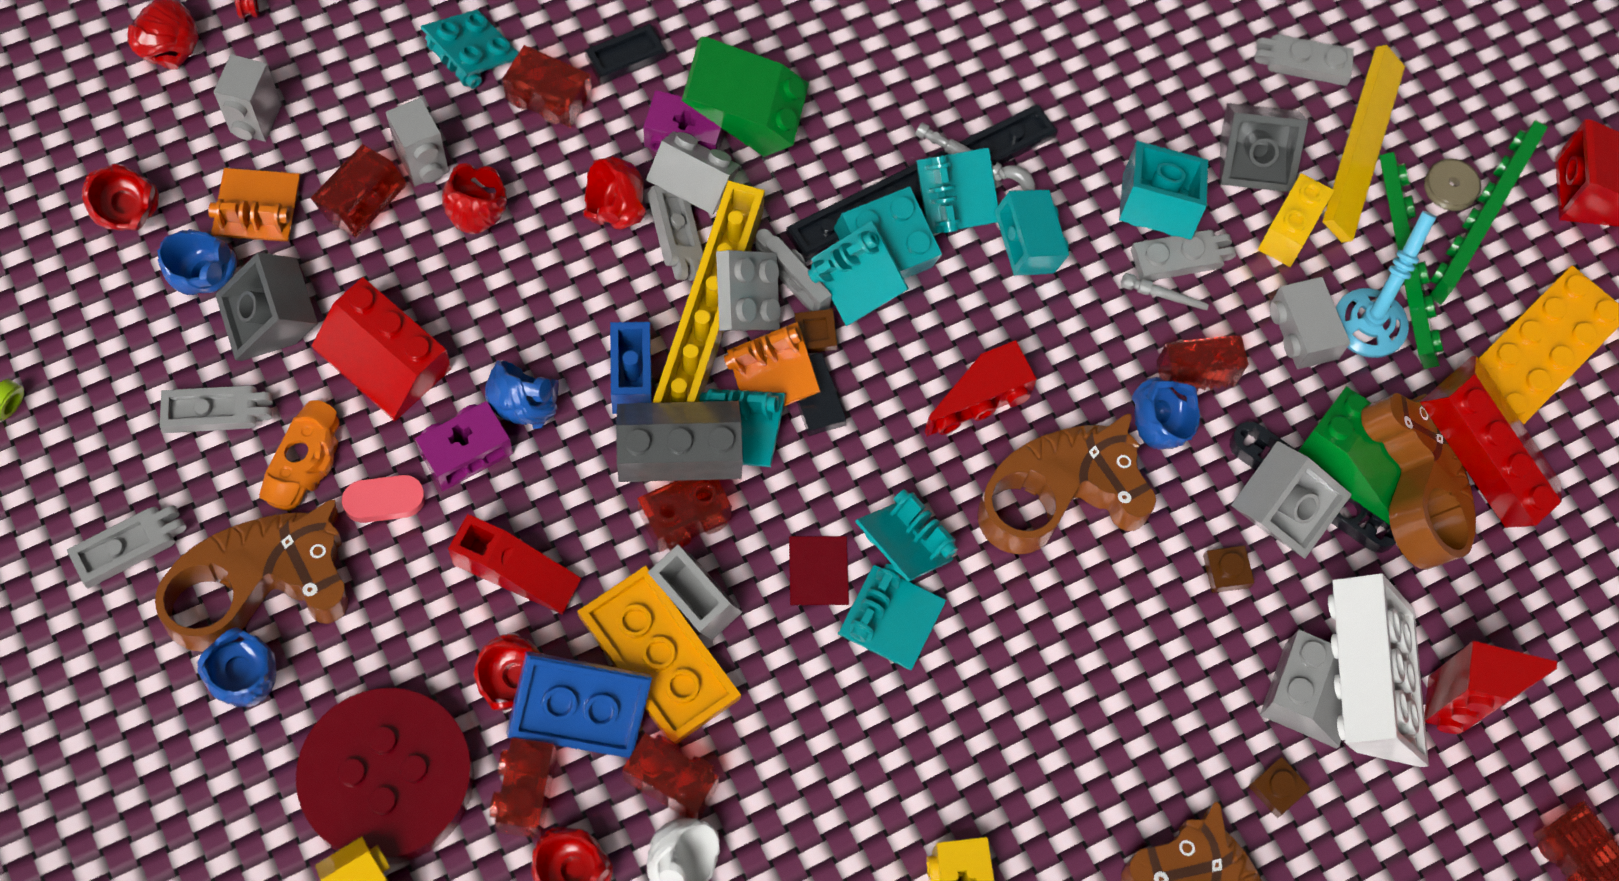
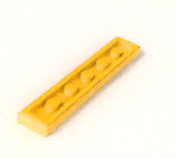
[1322,44,1405,243]

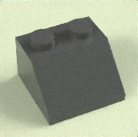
[1220,103,1308,192]
[215,252,318,361]

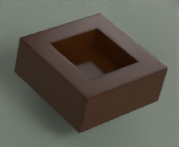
[794,309,837,353]
[1203,546,1255,593]
[1248,757,1311,818]

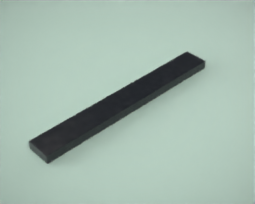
[786,104,1057,262]

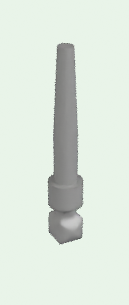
[1121,273,1209,311]

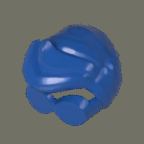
[157,229,237,295]
[485,360,559,429]
[1131,377,1200,450]
[197,627,277,707]

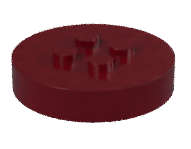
[296,688,474,865]

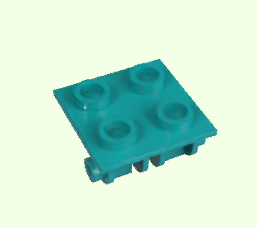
[421,9,522,89]
[916,148,998,234]
[808,220,909,326]
[699,388,786,467]
[855,489,958,582]
[838,564,946,671]

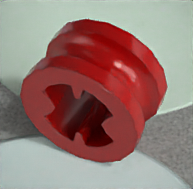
[235,0,259,19]

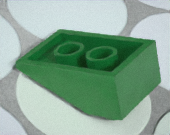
[682,36,809,157]
[1298,386,1401,525]

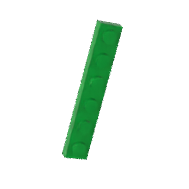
[1430,120,1548,305]
[1379,152,1444,369]

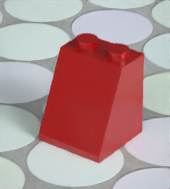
[1555,119,1619,227]

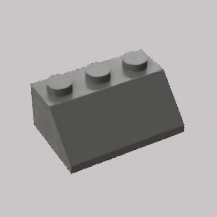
[616,401,743,482]

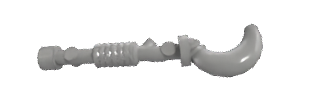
[915,122,1036,191]

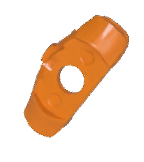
[259,400,340,510]

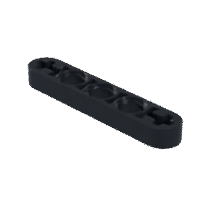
[1229,422,1396,553]

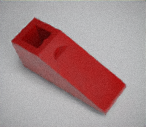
[925,340,1037,437]
[448,514,582,615]

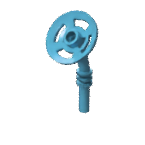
[1335,211,1437,358]

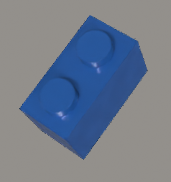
[610,322,652,414]

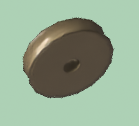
[1424,158,1481,211]

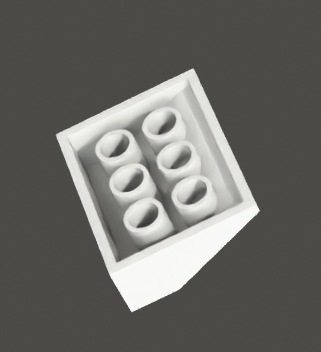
[1328,573,1429,767]

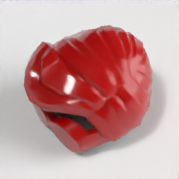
[127,0,199,70]
[583,157,646,230]
[441,163,507,234]
[82,164,159,231]
[473,633,541,711]
[531,827,613,881]

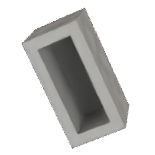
[213,54,282,142]
[386,97,449,187]
[646,131,740,214]
[1270,277,1350,370]
[648,544,742,640]

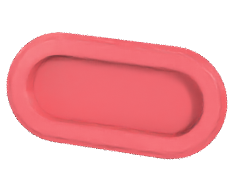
[342,475,425,523]

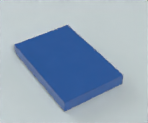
[506,651,652,759]

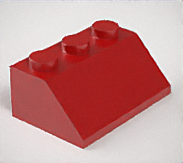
[311,277,452,422]
[1424,641,1558,734]

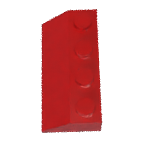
[1420,356,1562,528]

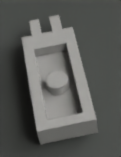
[1254,35,1354,86]
[647,185,703,281]
[755,229,832,311]
[1131,230,1236,281]
[160,386,273,433]
[67,506,187,589]

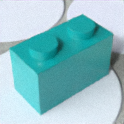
[995,190,1069,276]

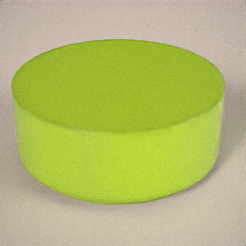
[0,379,24,420]

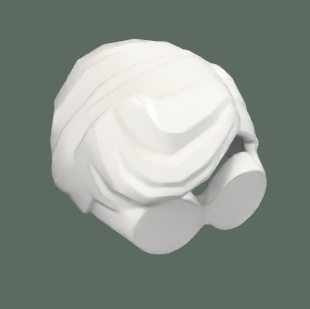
[647,818,720,881]

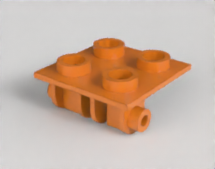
[208,168,301,242]
[724,322,821,406]

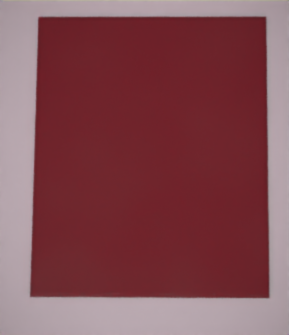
[789,536,849,605]

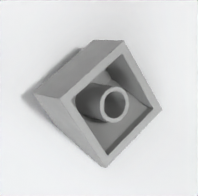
[1231,441,1352,559]
[1260,630,1343,749]

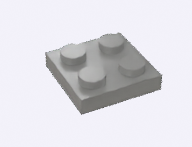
[716,250,780,331]

